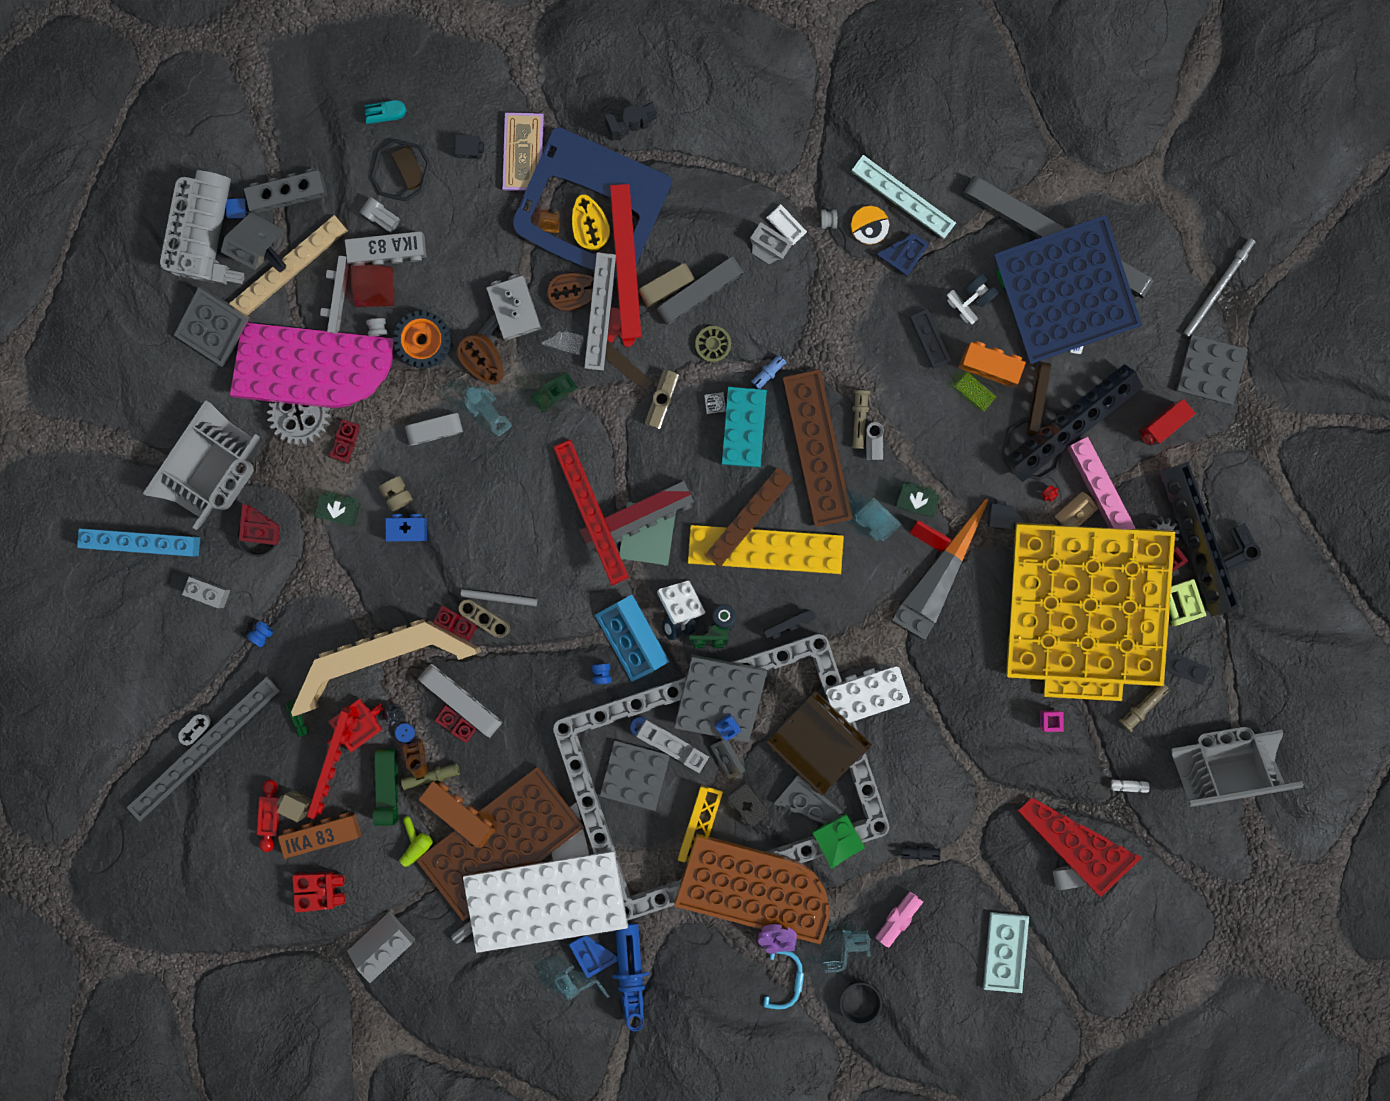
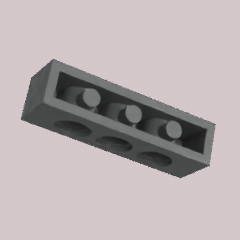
[244,169,328,214]

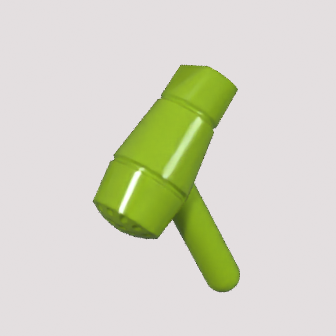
[399,816,433,867]

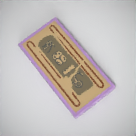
[503,113,544,191]

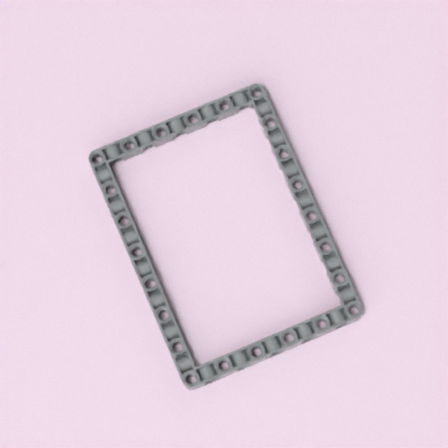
[553,634,889,921]

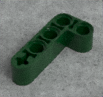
[373,748,398,826]

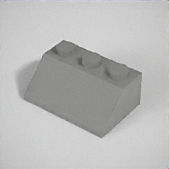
[347,911,415,983]

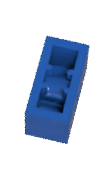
[386,514,427,542]

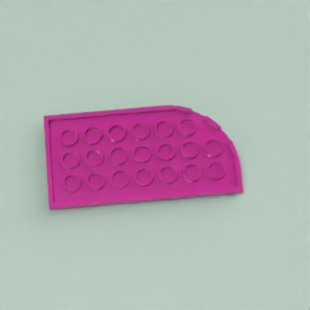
[230,323,394,408]

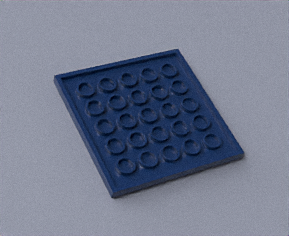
[994,215,1142,364]

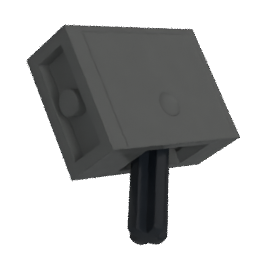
[221,213,286,272]

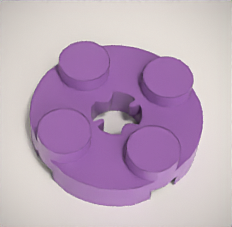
[758,924,797,954]

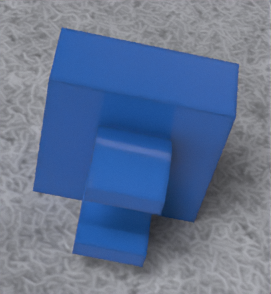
[715,714,742,741]

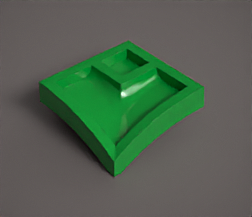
[812,813,865,869]

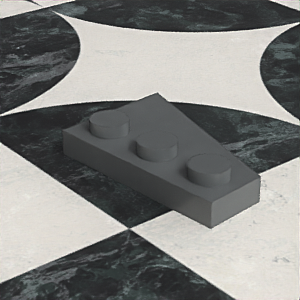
[774,775,843,824]

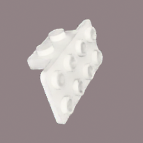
[826,666,910,723]

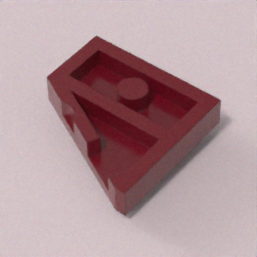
[239,504,280,545]

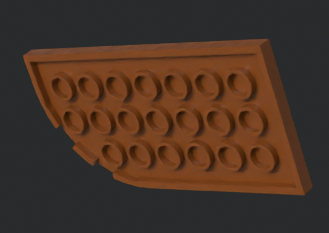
[674,834,829,944]

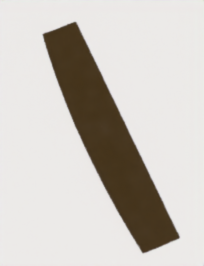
[605,342,653,390]

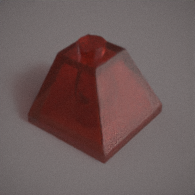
[351,265,394,307]

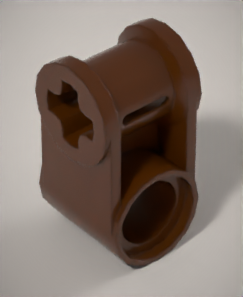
[402,739,427,778]

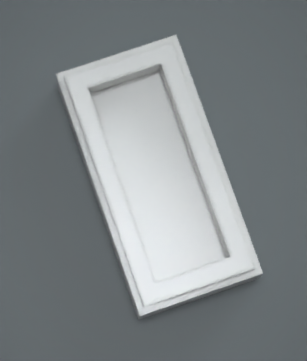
[766,204,807,246]

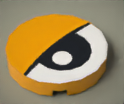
[850,206,889,245]

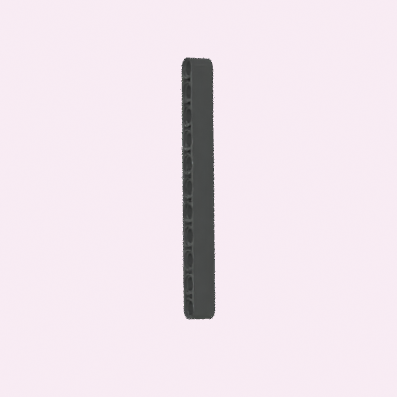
[963,176,1154,298]

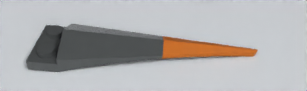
[891,499,988,640]

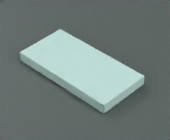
[983,912,1029,993]

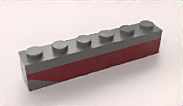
[580,481,695,553]

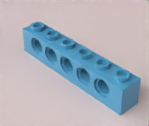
[77,529,200,556]

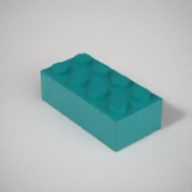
[722,387,767,468]

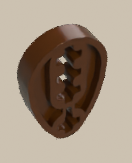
[548,273,594,312]
[457,333,504,385]

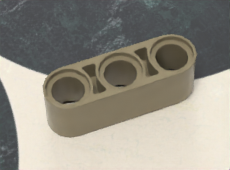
[638,263,695,308]
[459,599,510,638]

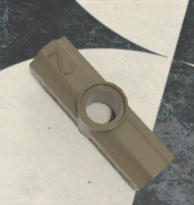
[644,369,679,429]

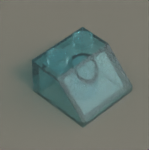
[855,497,902,541]

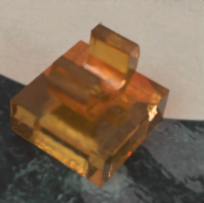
[539,209,560,233]

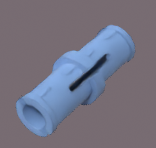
[751,354,787,389]

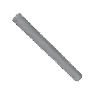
[461,589,538,606]

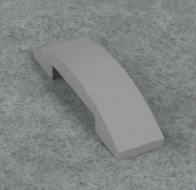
[636,720,709,773]

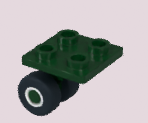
[689,604,736,648]

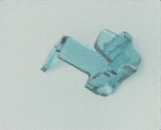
[464,386,512,436]
[822,930,870,973]
[554,965,610,1001]

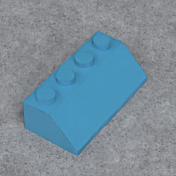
[595,595,669,681]

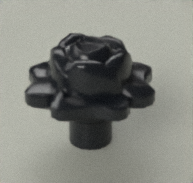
[383,703,403,726]

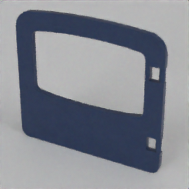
[513,127,672,279]

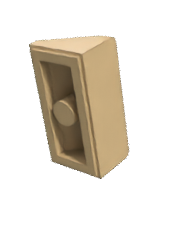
[1055,492,1099,527]

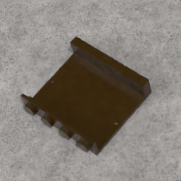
[766,691,872,796]

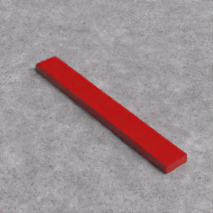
[610,184,641,339]
[553,439,629,585]

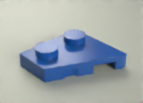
[569,935,618,978]

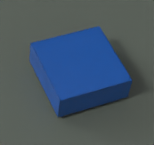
[226,198,247,219]

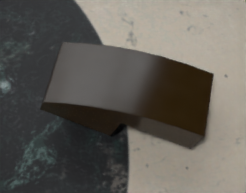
[391,146,426,190]

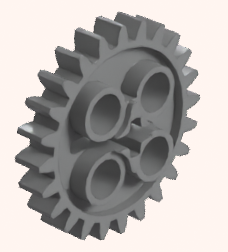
[267,402,331,446]

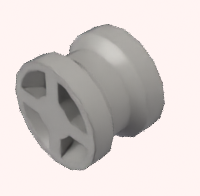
[821,209,837,229]
[366,318,387,337]

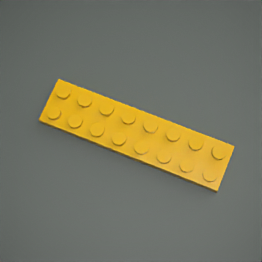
[688,525,844,574]

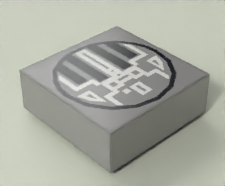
[704,392,726,414]

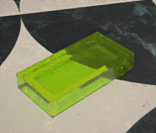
[955,372,996,412]

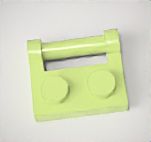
[1169,579,1206,626]

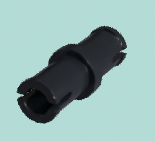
[901,846,941,861]

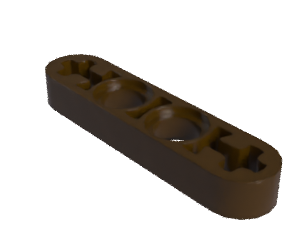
[1027,362,1051,436]

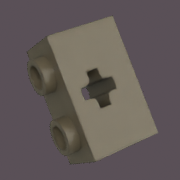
[276,790,312,822]

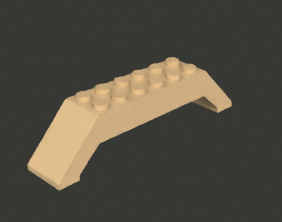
[291,619,481,716]

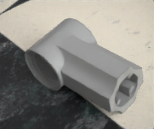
[359,197,400,232]
[865,422,884,460]

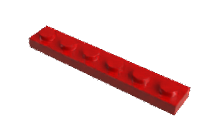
[307,706,354,819]

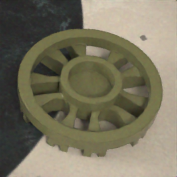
[695,326,731,362]

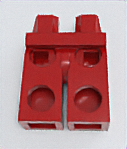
[293,871,346,913]

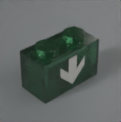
[894,482,940,518]
[314,492,360,526]

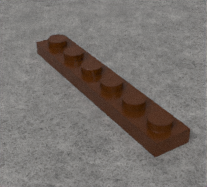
[705,468,793,568]

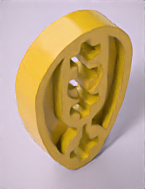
[572,195,610,251]

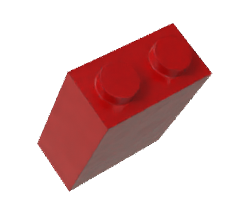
[1139,399,1196,446]

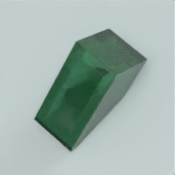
[531,373,578,412]

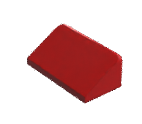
[910,521,951,552]

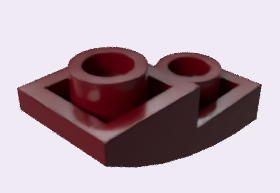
[330,419,360,464]
[433,606,478,641]
[434,704,477,743]

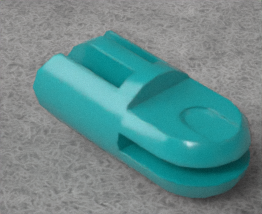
[364,100,406,124]

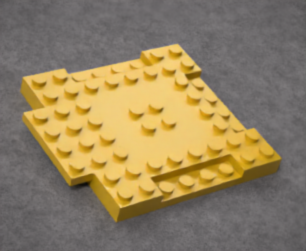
[1006,523,1175,701]

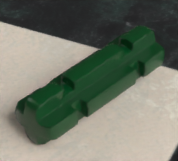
[284,700,308,737]

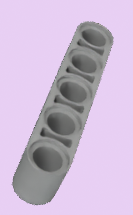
[418,663,503,738]

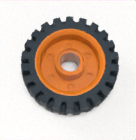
[393,311,451,369]

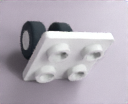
[947,273,999,324]
[657,581,705,640]

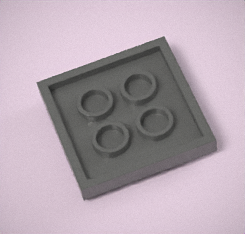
[174,286,250,367]
[1176,335,1248,405]
[600,740,670,811]

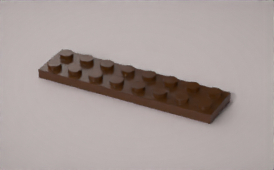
[783,369,853,527]

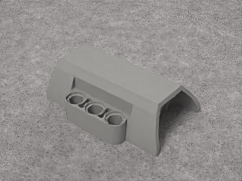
[143,400,260,530]
[1171,727,1304,807]

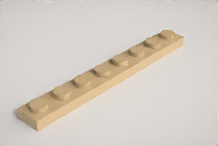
[229,215,348,316]

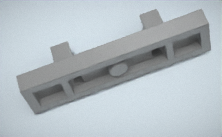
[320,256,349,334]

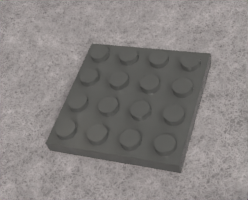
[674,655,767,742]

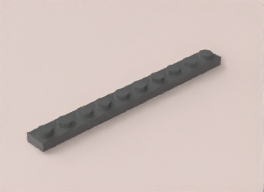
[127,677,281,822]

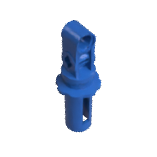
[612,923,649,1031]

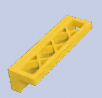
[678,785,723,862]

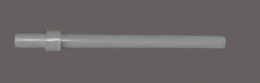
[1183,238,1255,337]

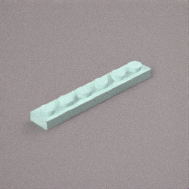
[851,155,956,239]

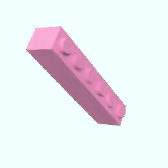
[1067,437,1135,529]

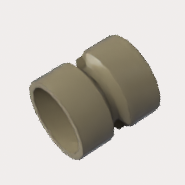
[378,476,413,512]

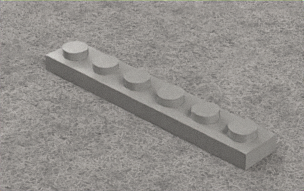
[584,253,616,370]

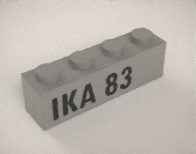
[345,232,427,268]

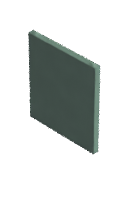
[620,502,676,566]

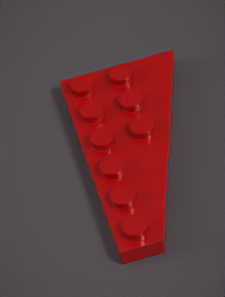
[1017,798,1142,898]

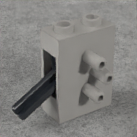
[477,274,542,341]

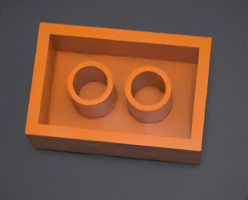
[958,341,1026,388]

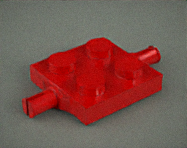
[327,699,384,752]

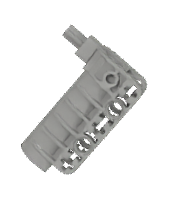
[160,170,245,285]

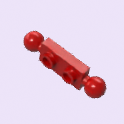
[257,780,280,852]

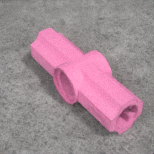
[875,891,923,948]

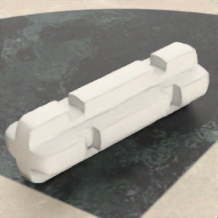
[1111,780,1149,793]

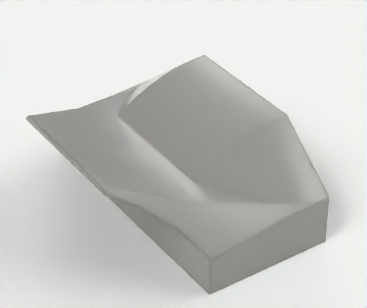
[750,222,793,264]

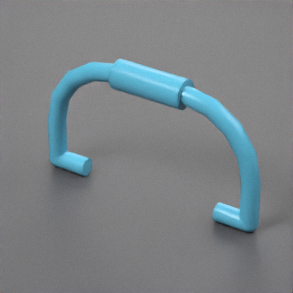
[764,951,804,1009]

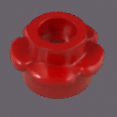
[1041,485,1058,502]

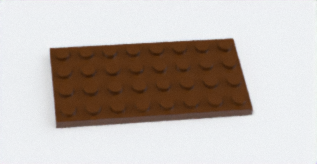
[416,766,585,921]

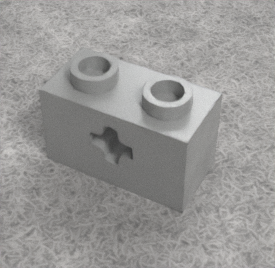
[182,576,230,608]

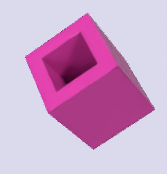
[1040,710,1064,732]

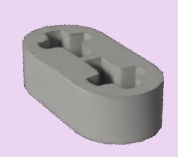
[178,713,211,745]

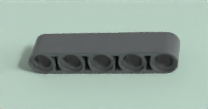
[656,257,744,326]

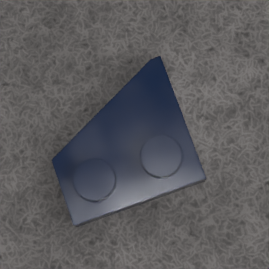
[877,233,929,276]

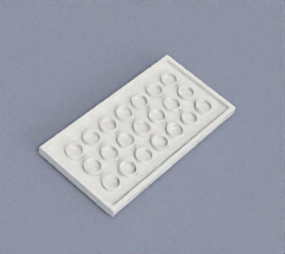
[463,851,628,953]

